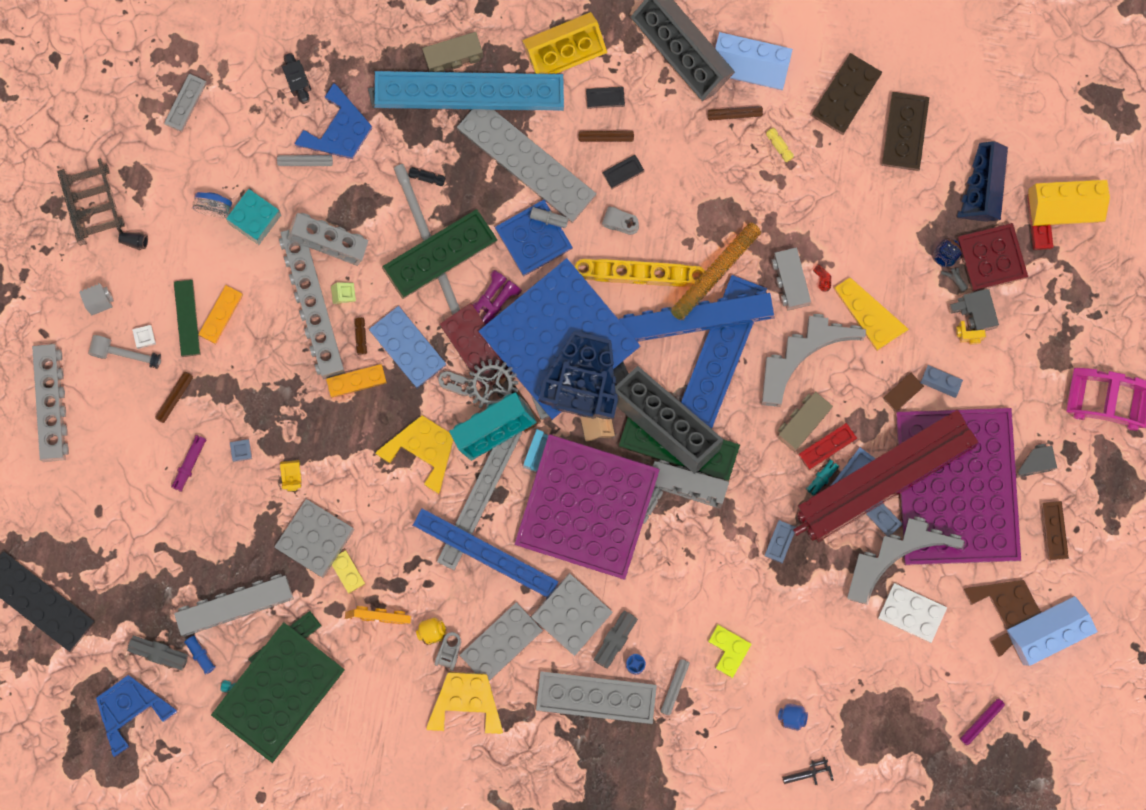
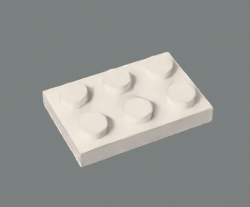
[878,583,947,643]

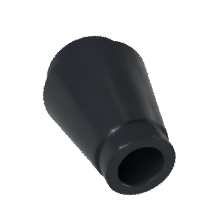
[118,232,148,251]

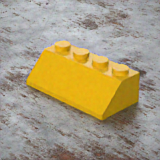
[522,12,607,74]
[1028,180,1110,226]

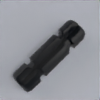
[409,167,446,186]

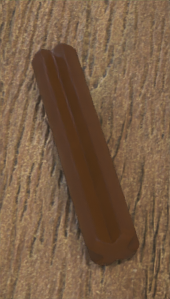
[707,106,763,121]
[578,131,634,142]
[155,371,193,423]

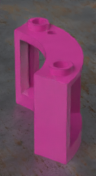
[1066,368,1146,431]

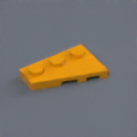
[344,606,411,625]

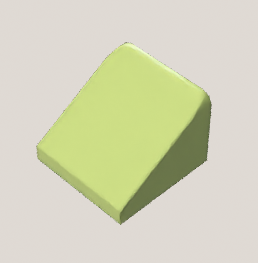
[331,283,356,304]

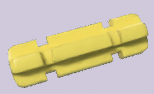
[766,128,794,162]

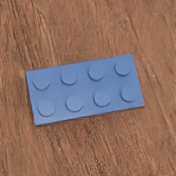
[369,306,446,389]

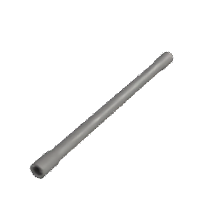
[393,164,460,315]

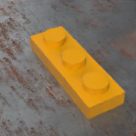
[198,285,243,345]
[326,364,387,398]

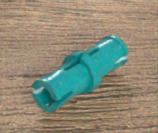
[806,459,839,496]

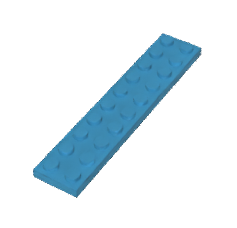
[375,71,564,111]

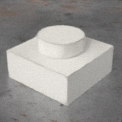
[132,325,156,349]

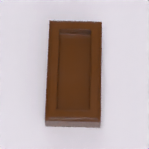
[883,372,924,412]

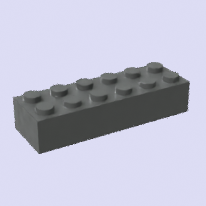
[631,0,735,101]
[615,366,724,474]

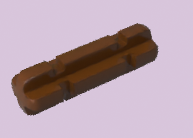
[354,317,367,355]

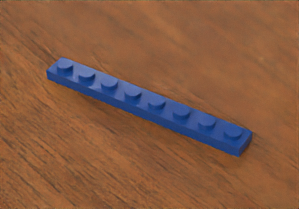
[412,509,559,598]

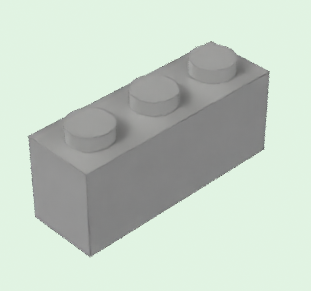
[771,247,811,311]

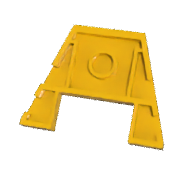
[375,416,454,494]
[426,672,503,734]

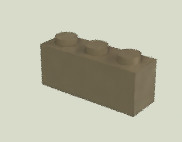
[422,32,483,72]
[777,391,833,452]

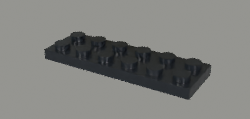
[0,551,95,652]

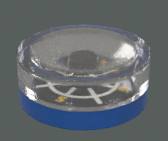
[192,192,232,218]

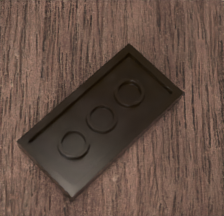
[811,53,882,135]
[882,92,930,171]

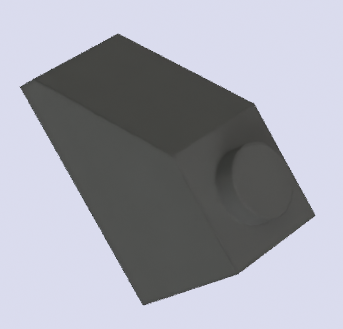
[1016,444,1057,478]

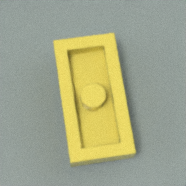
[332,550,365,594]

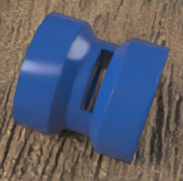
[626,654,646,675]

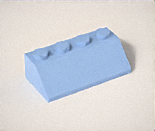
[715,32,793,91]
[1007,596,1098,666]

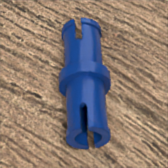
[184,636,216,675]

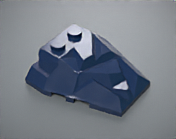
[538,331,618,419]

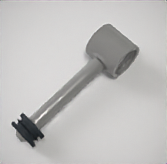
[88,335,161,369]

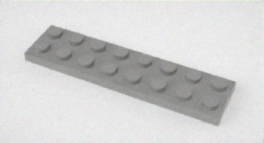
[457,109,597,223]

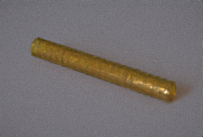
[671,222,761,320]

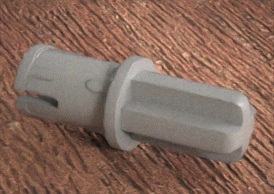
[530,207,568,228]

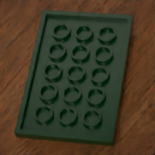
[211,622,345,763]

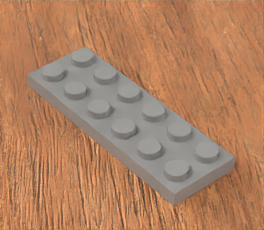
[536,671,657,724]

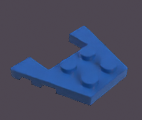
[295,83,372,159]
[96,675,178,757]

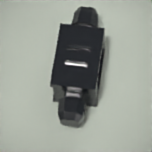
[282,53,311,104]

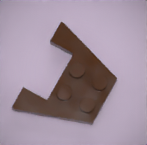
[963,580,1041,657]

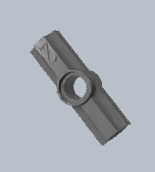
[593,611,638,669]
[127,635,189,671]

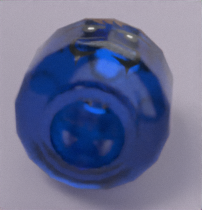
[933,239,962,267]

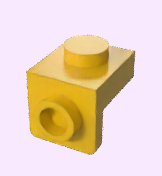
[956,321,986,345]
[280,460,302,491]

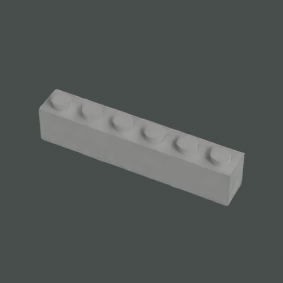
[174,574,294,637]

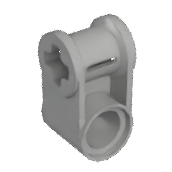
[601,207,639,235]
[434,632,462,671]

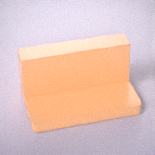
[581,416,615,441]

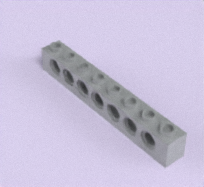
[279,230,345,379]

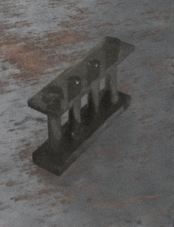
[57,158,125,246]

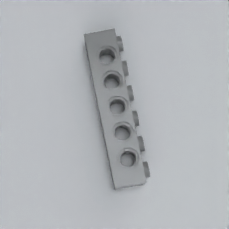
[32,344,69,462]

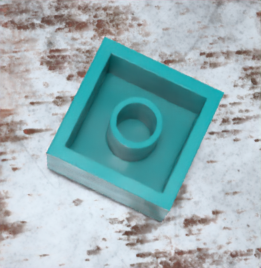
[226,189,281,245]

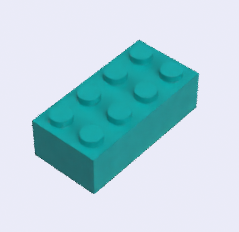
[449,392,537,461]

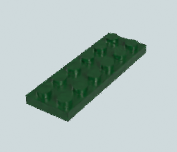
[382,209,498,299]
[619,417,740,482]

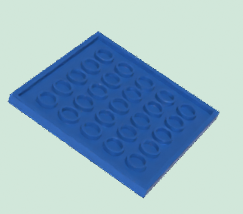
[478,258,641,420]

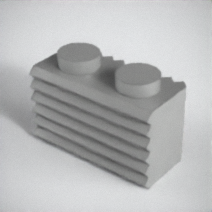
[79,283,114,316]

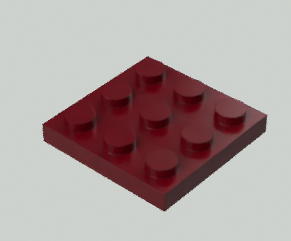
[957,223,1028,292]

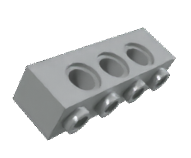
[287,213,369,266]

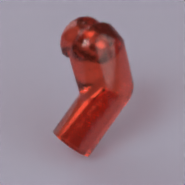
[813,264,832,292]

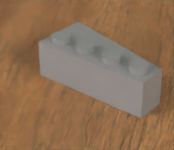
[653,460,729,509]

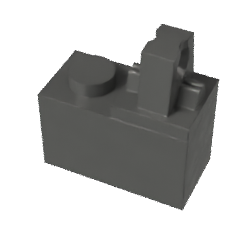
[949,289,999,331]

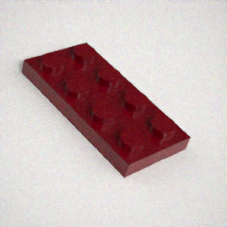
[439,303,508,388]

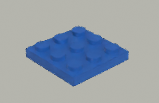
[495,200,573,277]

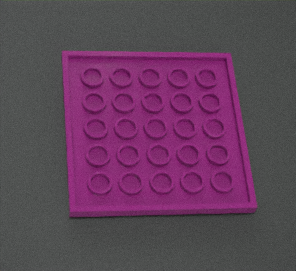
[514,434,660,580]

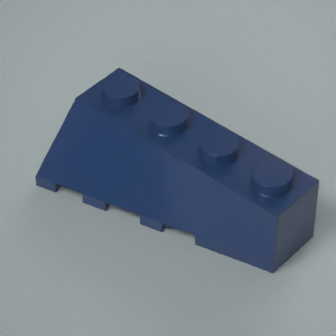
[957,141,1008,222]

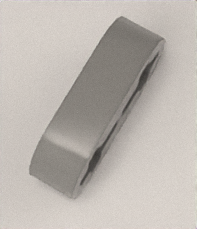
[438,371,473,397]

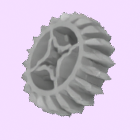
[467,359,518,409]

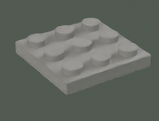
[275,499,355,578]
[531,573,613,656]

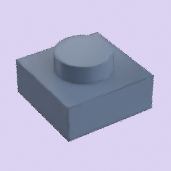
[230,439,252,462]

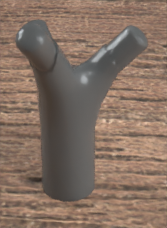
[941,268,968,292]

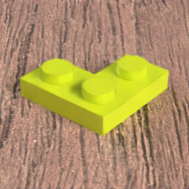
[708,625,752,678]

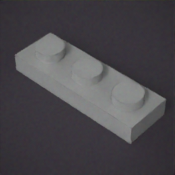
[164,74,207,133]

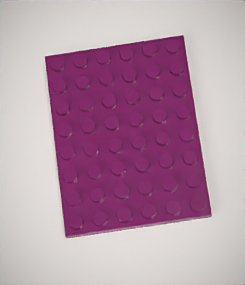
[896,408,1021,566]

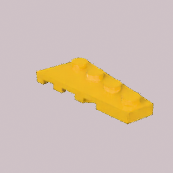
[834,277,909,351]

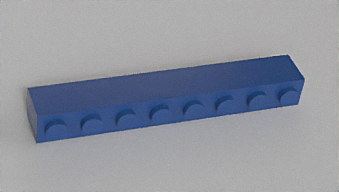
[619,291,775,342]

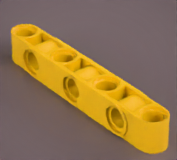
[575,259,706,287]

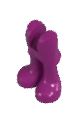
[473,269,522,324]

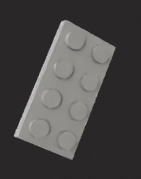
[459,602,543,681]

